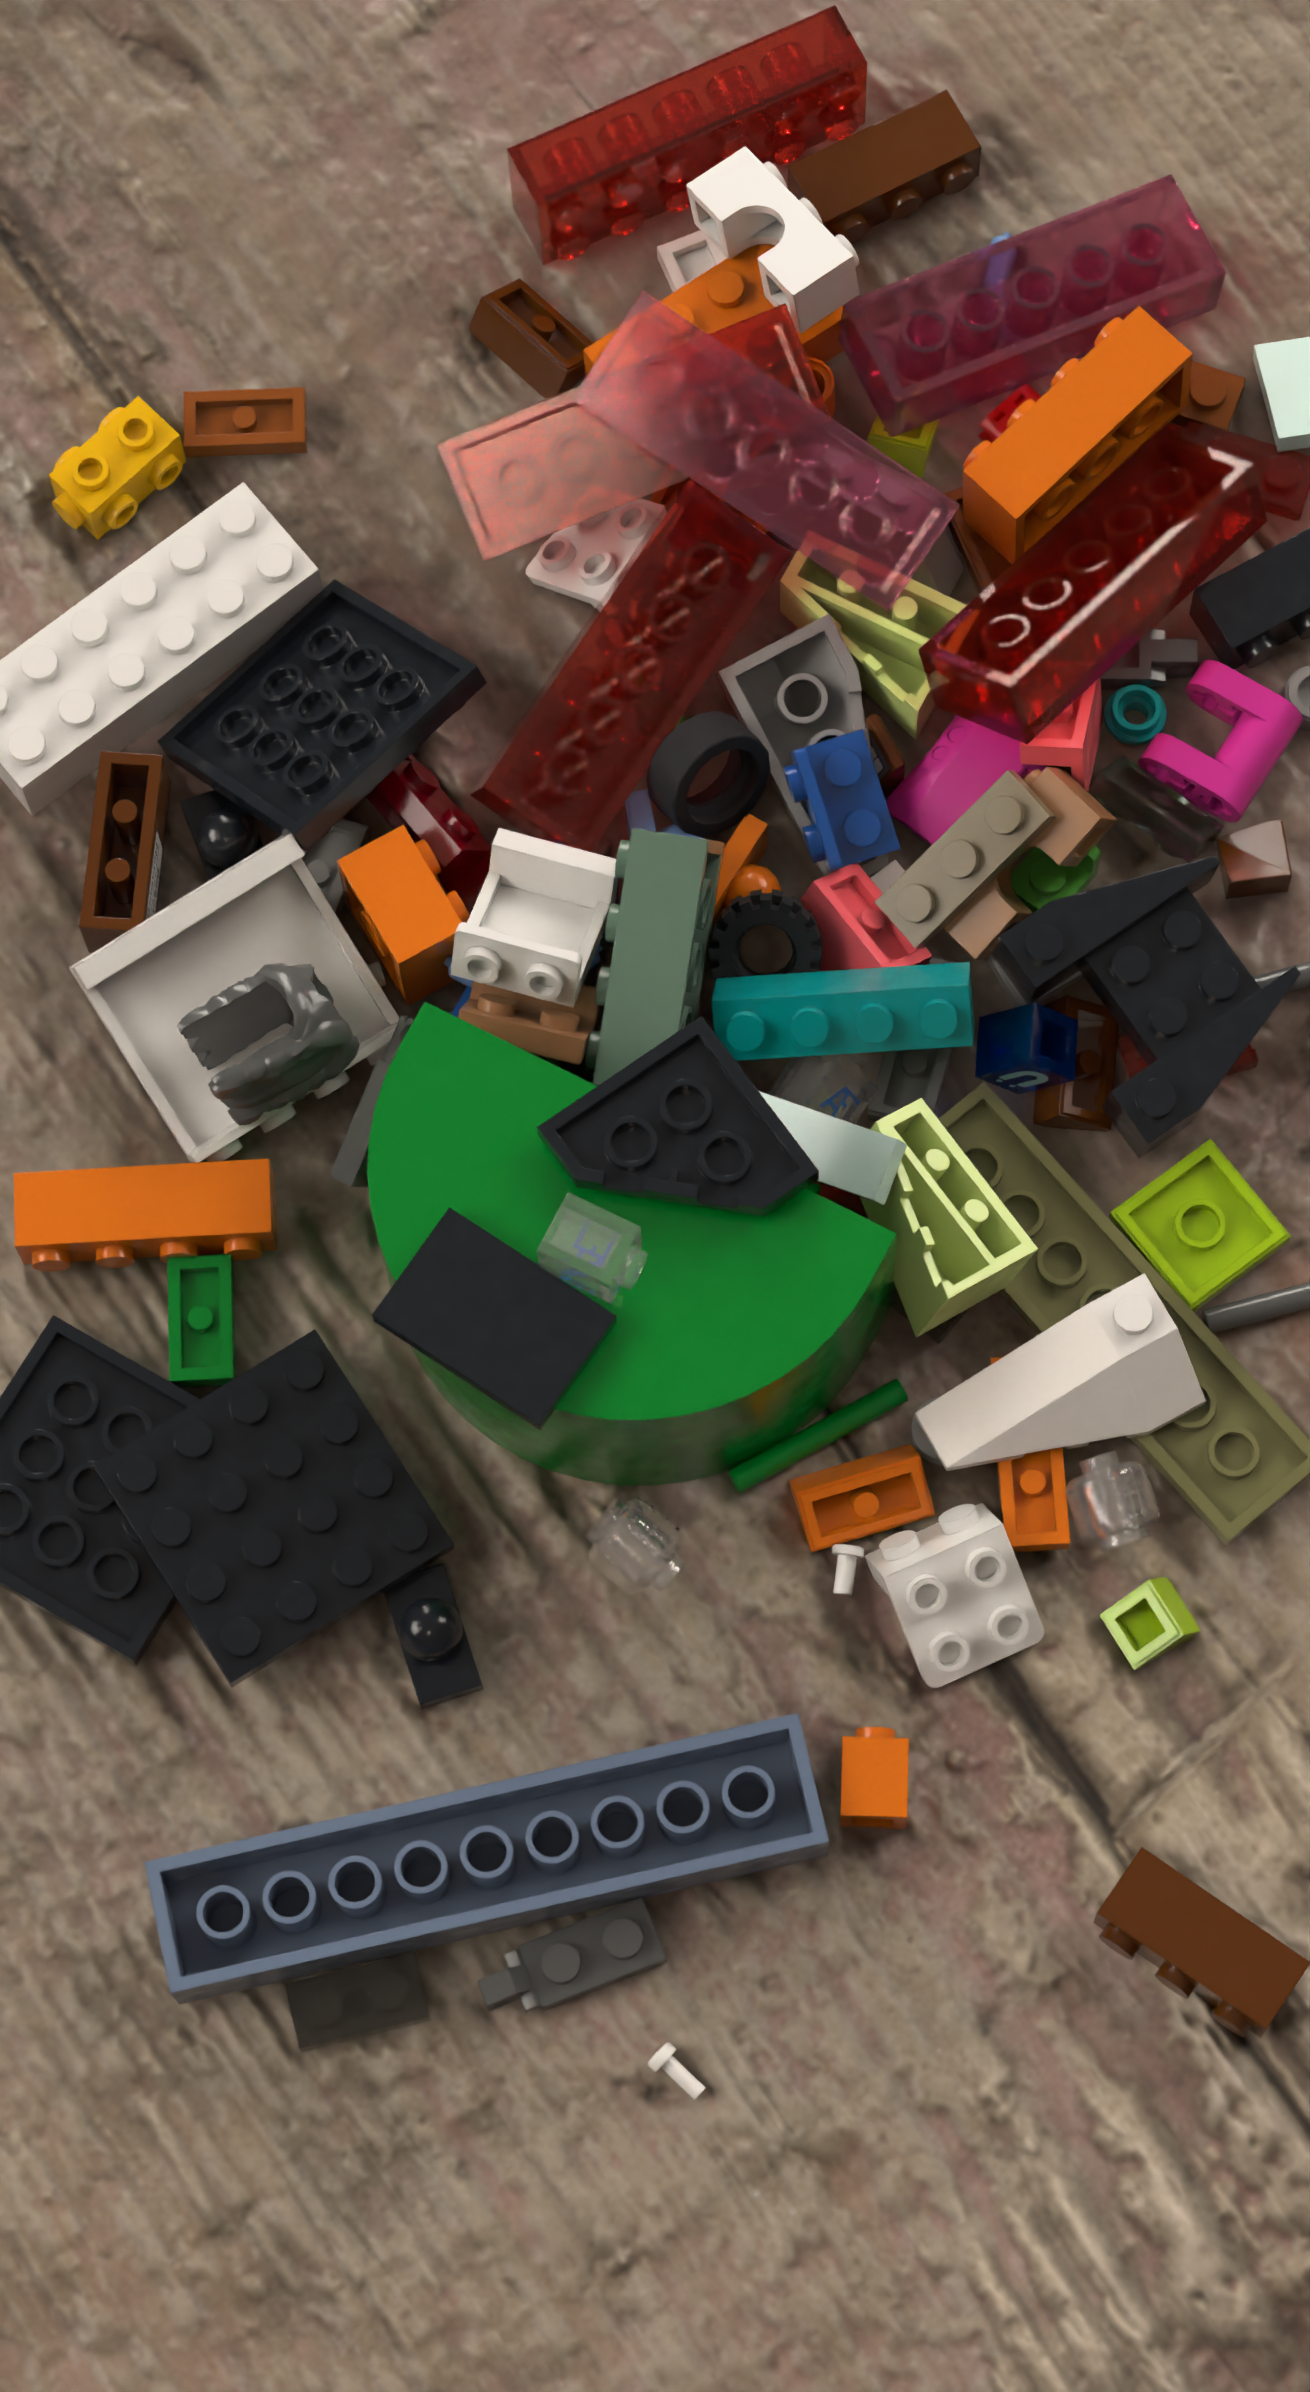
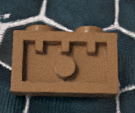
[458,981,599,1065]

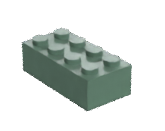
[586,828,724,1085]

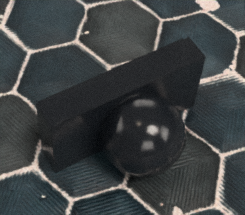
[180,790,263,880]
[384,1563,483,1709]

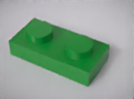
[167,1254,236,1387]

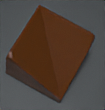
[1216,819,1292,899]

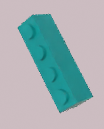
[711,962,975,1061]

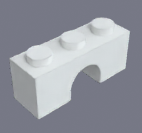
[686,146,860,334]

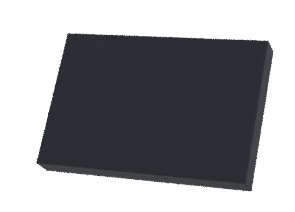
[372,1207,617,1430]

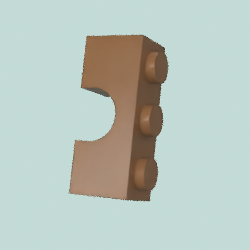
[943,767,1117,960]

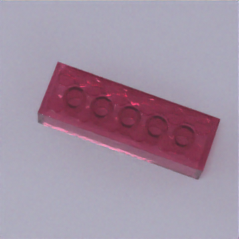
[838,174,1226,437]
[572,291,960,611]

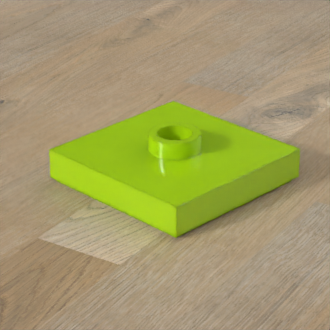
[1109,1139,1291,1312]

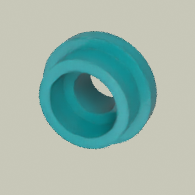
[1104,684,1167,746]

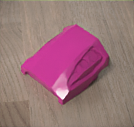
[886,706,1047,845]

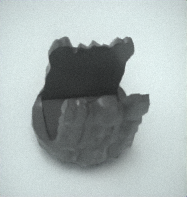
[177,963,360,1125]

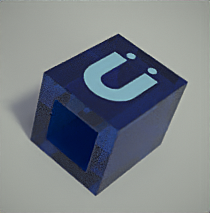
[975,1003,1078,1094]

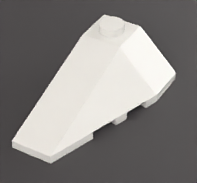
[914,1273,1206,1471]

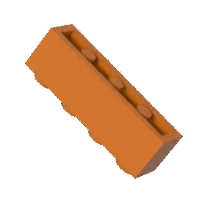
[14,1158,278,1272]

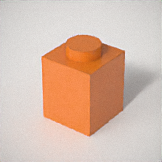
[839,1727,909,1829]

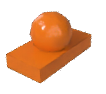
[710,814,782,936]

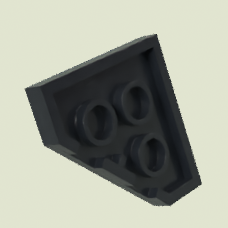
[537,1016,819,1216]

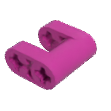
[1138,660,1303,823]

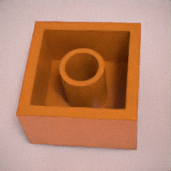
[337,825,470,1007]

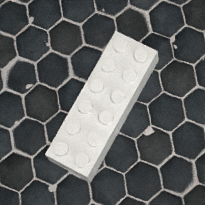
[0,482,323,816]

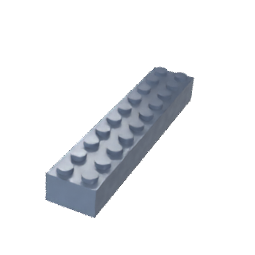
[144,1713,829,2005]

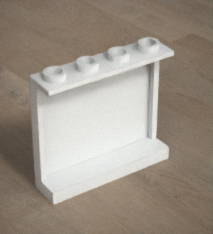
[69,833,400,1163]

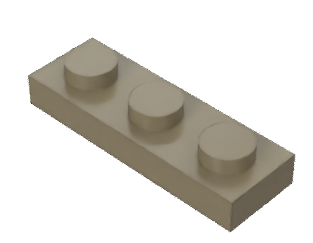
[874,770,1056,949]

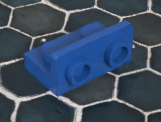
[783,729,901,872]

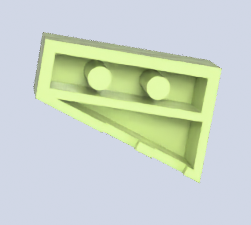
[780,530,975,740]
[860,1098,1038,1337]

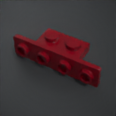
[365,754,491,915]

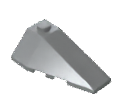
[715,613,889,876]

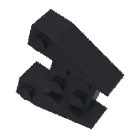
[992,855,1301,1159]

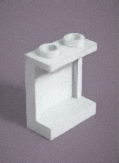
[450,828,618,1008]

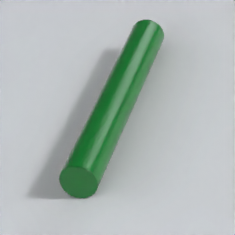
[727,1378,908,1494]

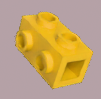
[49,396,187,540]

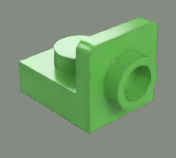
[1012,844,1101,913]

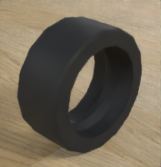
[646,711,770,837]

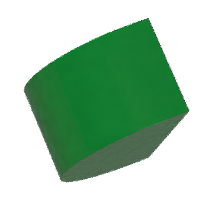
[367,1002,897,1486]

